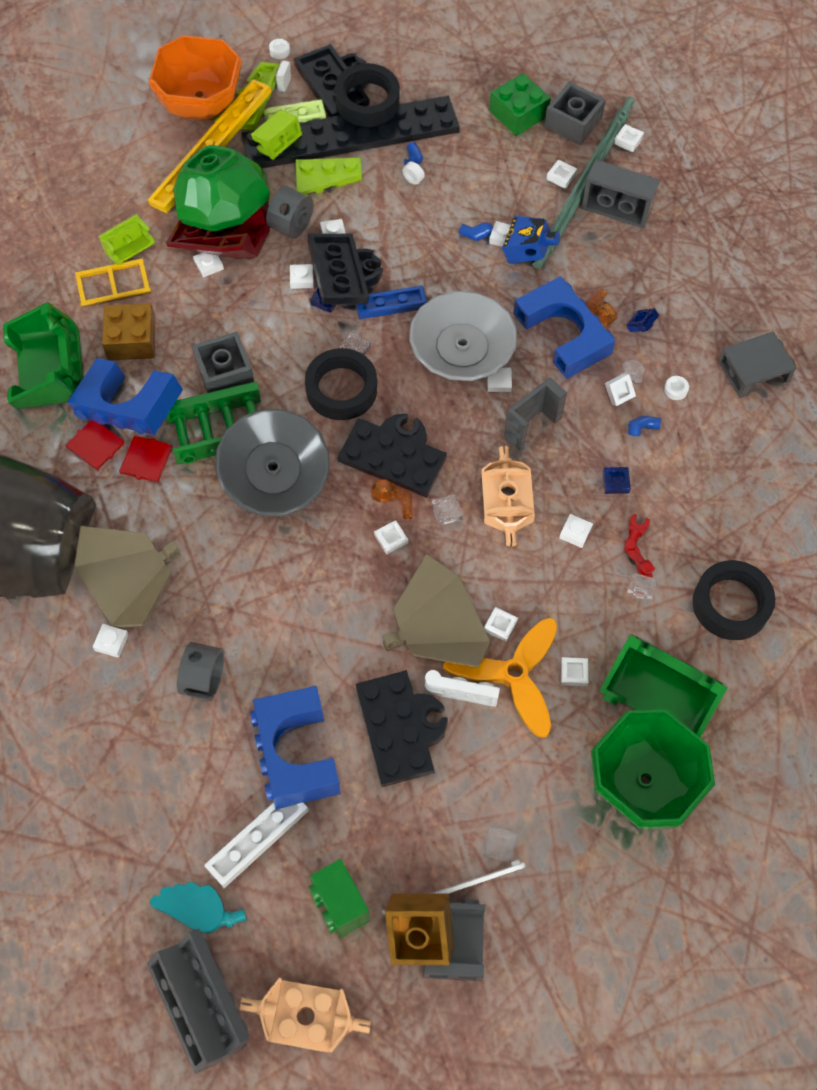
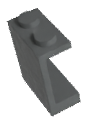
[718,331,796,398]
[504,377,567,451]
[424,899,485,981]

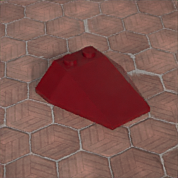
[166,200,270,259]

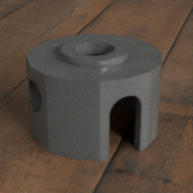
[266,185,314,238]
[177,642,224,701]

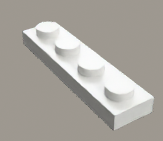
[204,802,309,888]

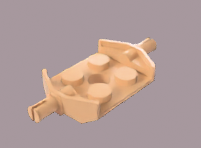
[481,446,535,547]
[240,978,371,1053]

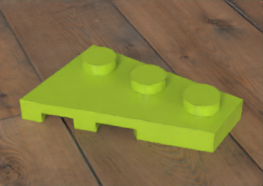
[296,157,362,194]

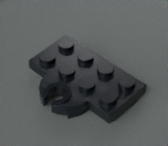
[294,44,370,117]
[307,233,383,304]
[337,414,447,498]
[356,670,448,787]

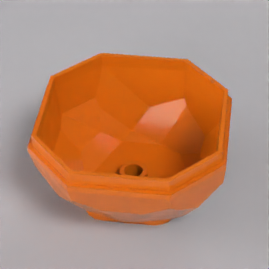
[148,35,242,121]

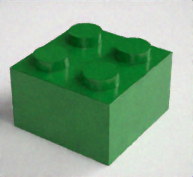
[489,73,551,136]
[308,859,370,939]

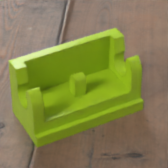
[251,109,302,159]
[99,214,155,265]

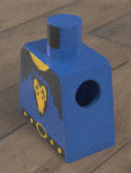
[502,216,560,264]

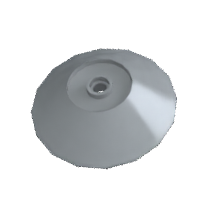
[409,291,517,381]

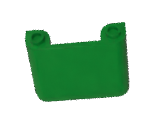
[3,302,84,409]
[599,634,728,737]

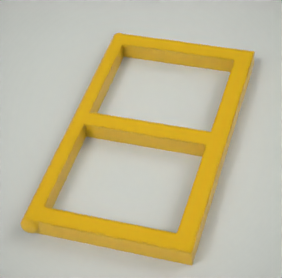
[75,258,151,307]

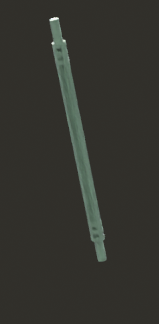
[533,97,635,269]

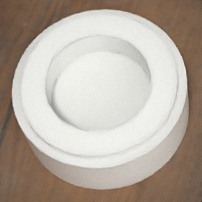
[269,39,290,59]
[402,162,425,185]
[664,376,689,400]

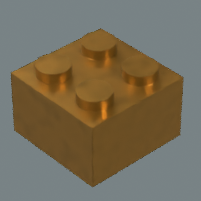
[102,303,156,361]
[385,893,455,965]

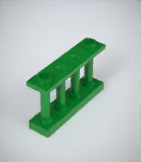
[166,381,261,465]

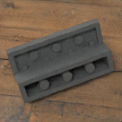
[147,928,250,1074]

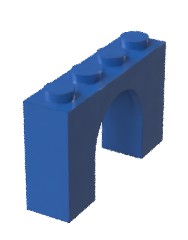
[513,276,615,379]
[68,358,183,435]
[250,685,341,809]

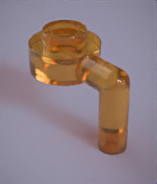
[586,289,617,326]
[371,479,413,520]

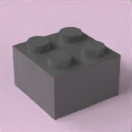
[544,82,606,145]
[192,332,254,393]

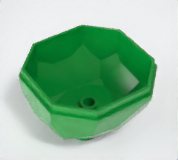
[173,145,270,232]
[591,709,715,829]

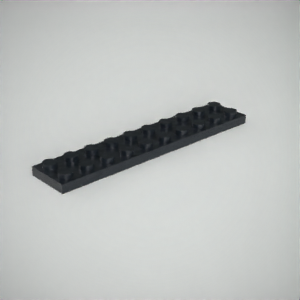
[241,95,460,169]

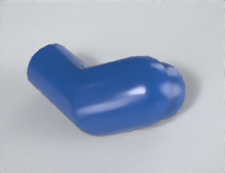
[404,142,423,165]
[459,222,493,241]
[628,416,661,436]

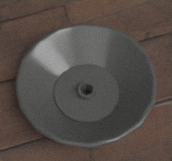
[215,409,329,516]

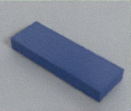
[356,285,427,319]

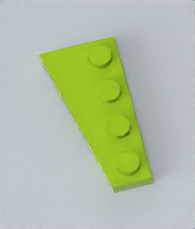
[214,62,280,131]

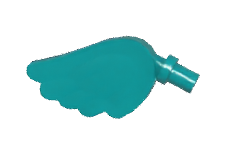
[150,882,247,934]

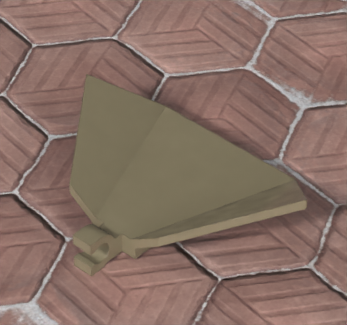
[74,526,181,628]
[383,554,491,668]

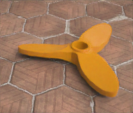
[443,618,557,738]

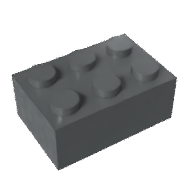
[581,160,660,229]

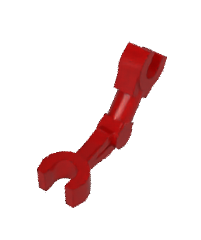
[624,514,655,581]

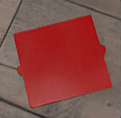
[65,420,125,470]
[119,435,173,483]

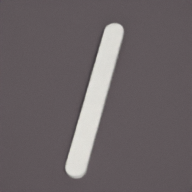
[382,859,526,915]

